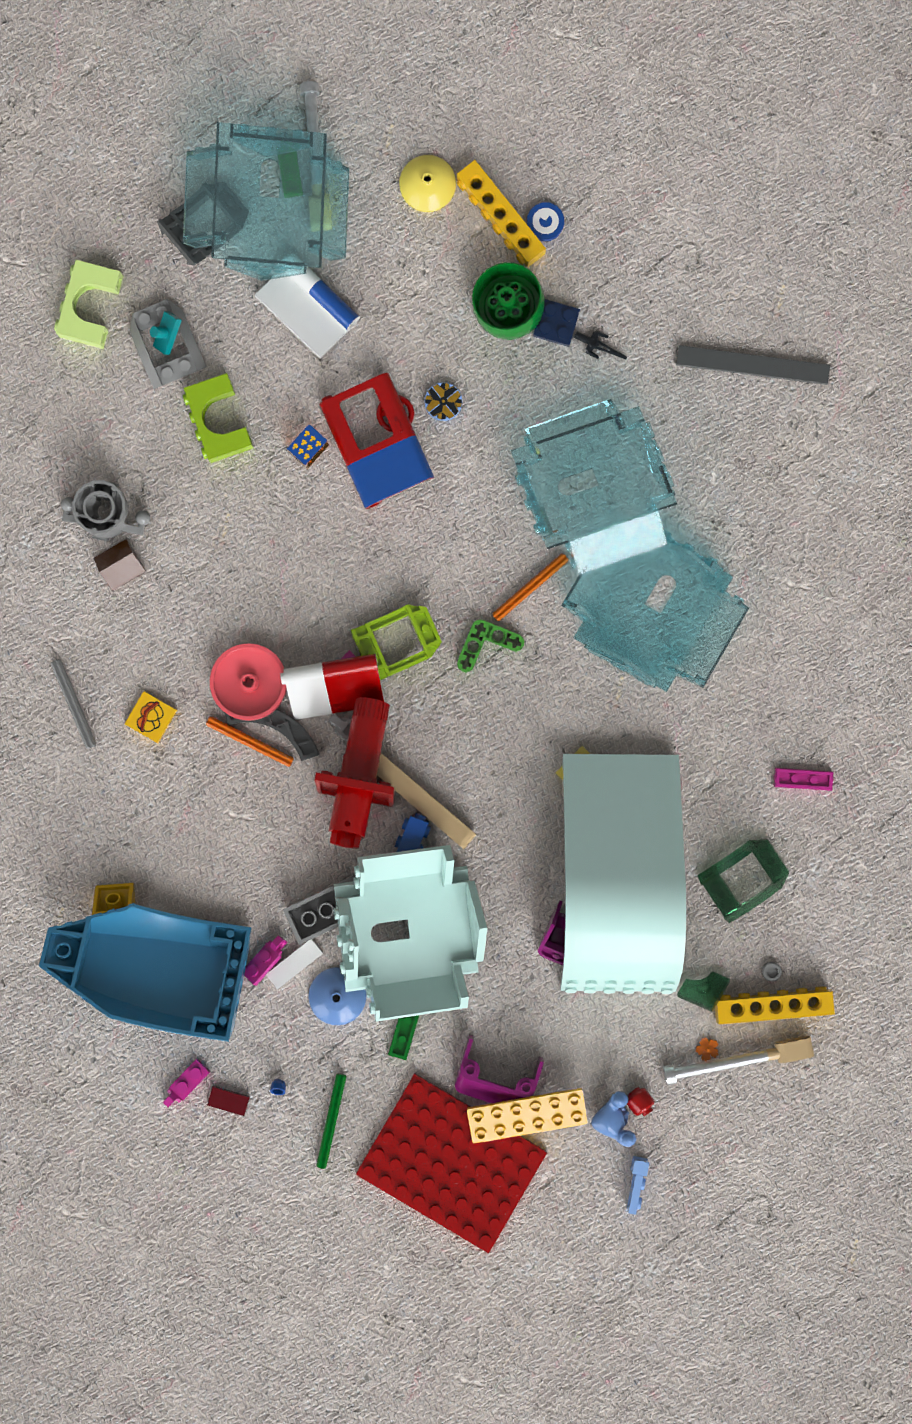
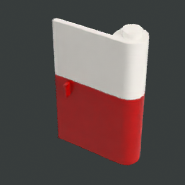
[280,654,384,720]

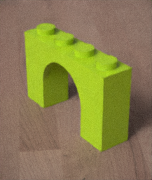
[182,373,254,463]

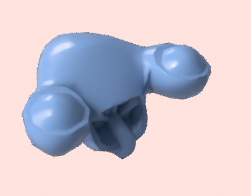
[591,1091,637,1147]

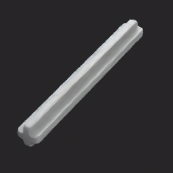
[51,659,96,749]

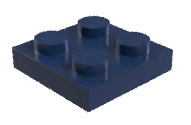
[533,299,580,347]

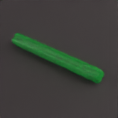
[316,1073,346,1169]

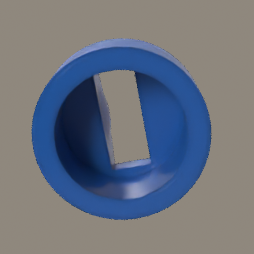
[270,1079,286,1095]

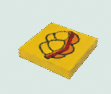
[125,691,178,743]

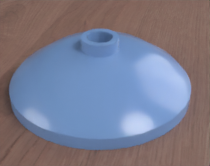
[309,967,366,1025]

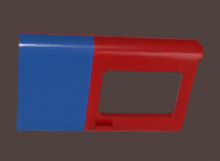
[319,373,435,509]

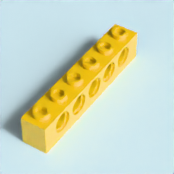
[456,160,546,268]
[714,986,835,1024]

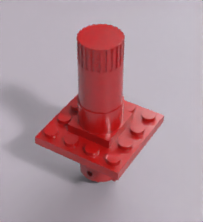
[315,697,394,849]

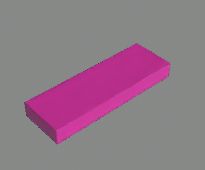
[774,768,833,791]

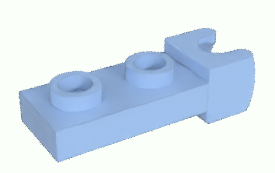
[627,1156,649,1215]

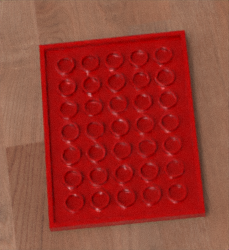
[356,1073,547,1253]

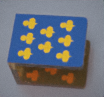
[287,425,329,469]

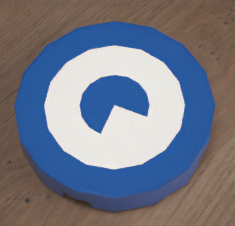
[527,202,564,241]

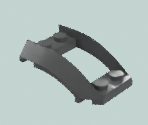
[157,183,249,266]

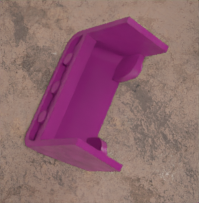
[538,900,565,965]
[455,1034,544,1103]

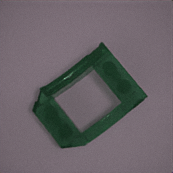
[697,839,790,923]

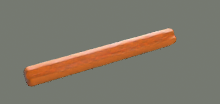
[492,553,568,621]
[206,716,294,767]

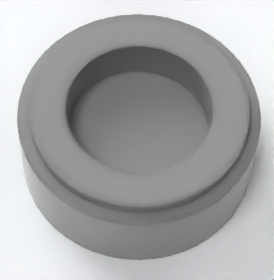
[761,962,782,982]

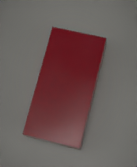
[207,1086,250,1116]

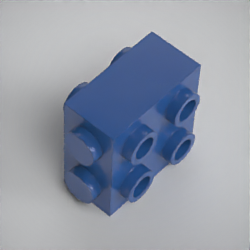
[394,813,431,852]

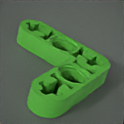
[457,620,524,673]

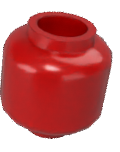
[627,1086,655,1117]

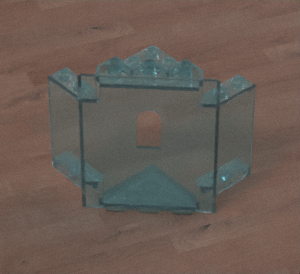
[183,122,349,281]
[511,399,677,575]
[561,523,749,692]

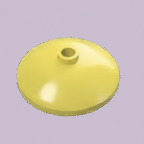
[399,155,456,212]

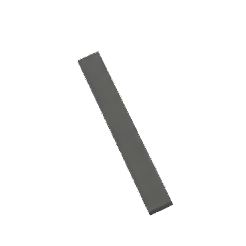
[676,345,830,385]

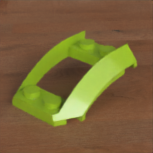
[350,604,442,680]

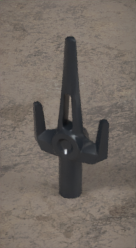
[574,330,627,360]

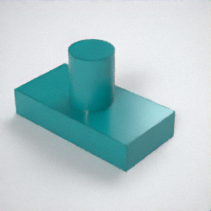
[150,311,182,355]

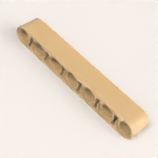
[377,753,476,849]

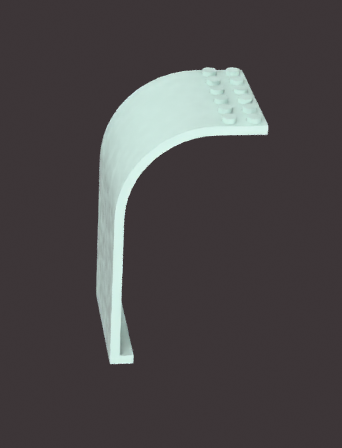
[560,754,686,994]

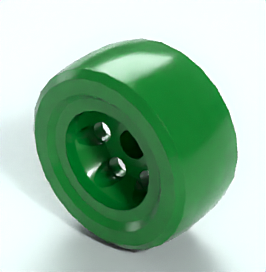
[472,262,545,340]

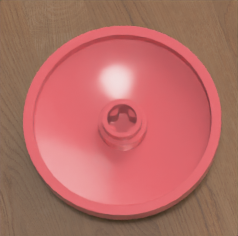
[210,643,287,721]

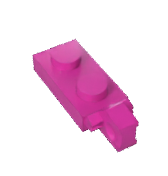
[244,935,287,986]
[162,1059,211,1107]

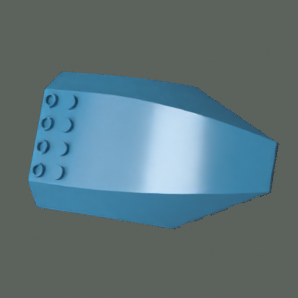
[39,903,251,1042]

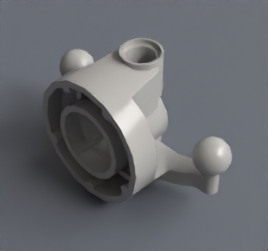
[61,480,150,541]

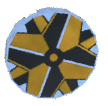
[425,383,462,421]

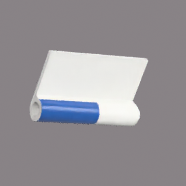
[254,254,360,358]

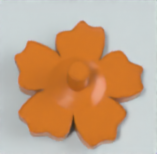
[695,1037,719,1061]

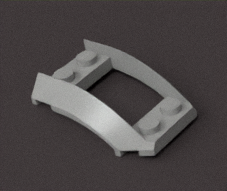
[130,299,206,389]

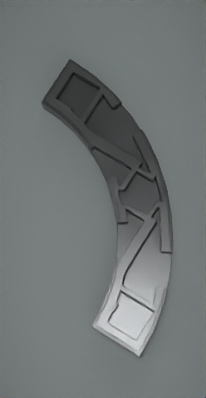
[224,709,320,761]

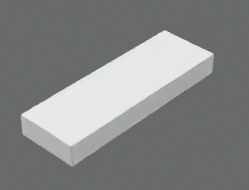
[266,939,323,989]

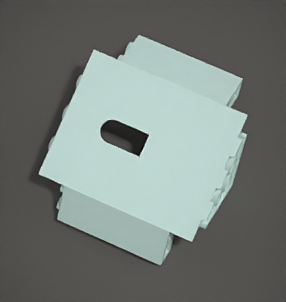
[333,845,487,1021]

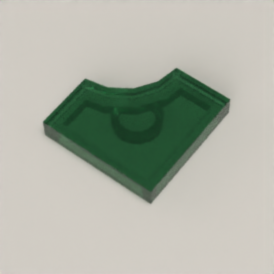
[677,971,730,1012]

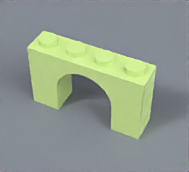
[54,260,124,349]

